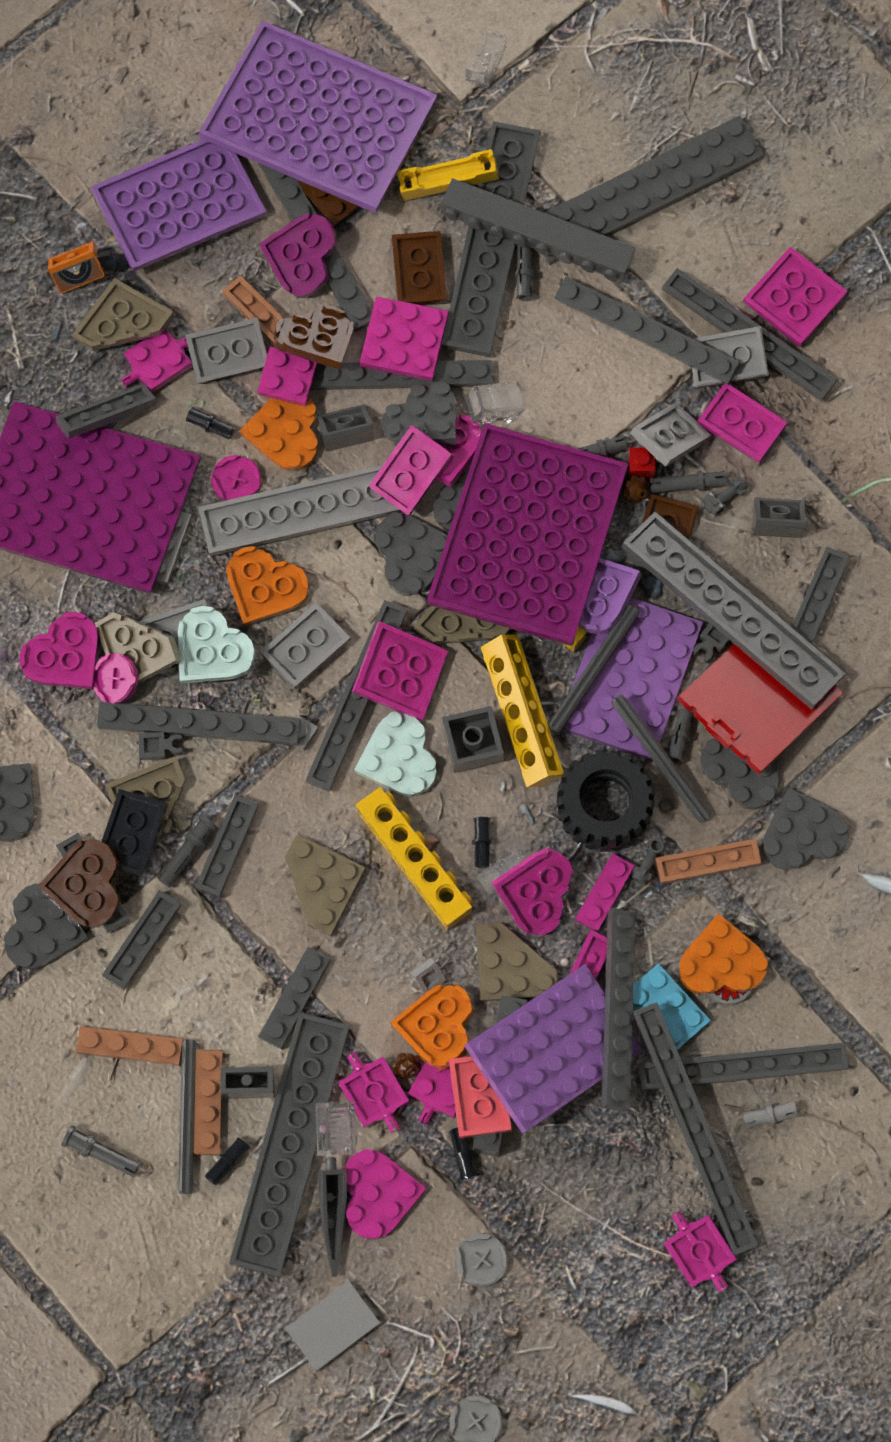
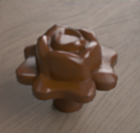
[622,475,650,503]
[392,1053,422,1079]

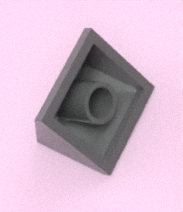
[317,404,374,452]
[753,497,806,538]

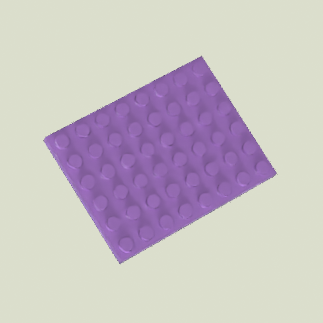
[199,21,438,213]

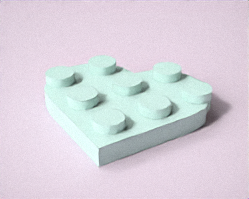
[178,606,255,684]
[354,712,436,797]

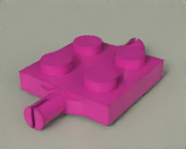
[121,329,193,393]
[338,1052,409,1133]
[408,1052,467,1125]
[663,1210,736,1293]

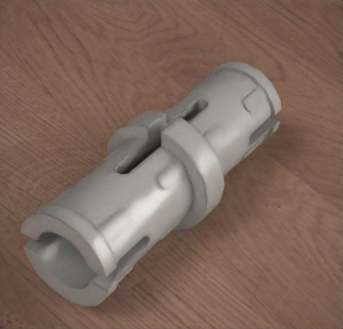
[743,1101,798,1129]

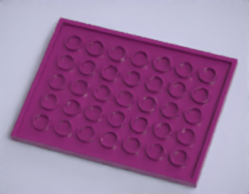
[0,401,201,595]
[427,423,628,646]

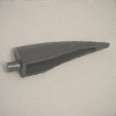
[318,1157,347,1277]

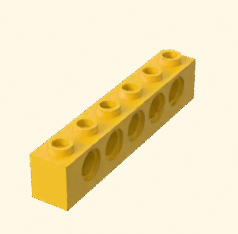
[481,635,564,787]
[355,787,473,930]

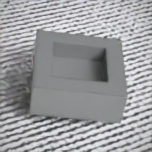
[294,714,318,751]
[411,958,446,994]

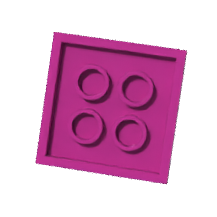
[743,247,847,347]
[360,296,448,381]
[352,621,448,721]

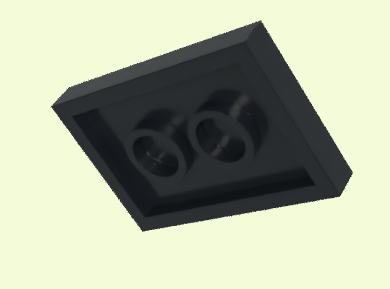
[102,789,169,878]

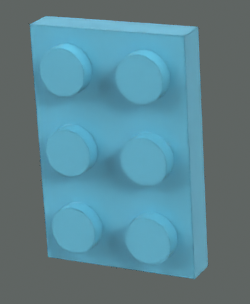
[633,964,711,1051]

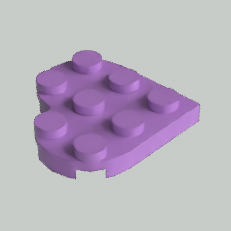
[579,558,642,635]

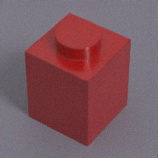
[628,447,655,481]

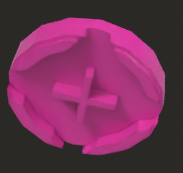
[211,455,261,501]
[93,653,139,704]

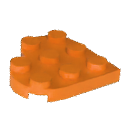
[239,396,318,471]
[226,546,308,626]
[679,913,768,994]
[390,984,474,1070]

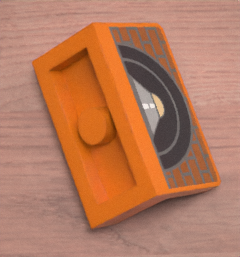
[48,241,105,293]

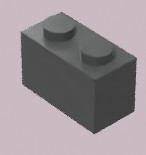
[220,1067,274,1099]

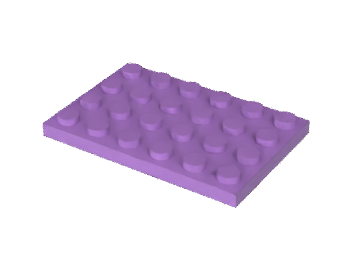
[91,139,266,272]
[562,597,703,762]
[464,965,642,1134]

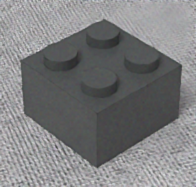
[442,706,504,773]

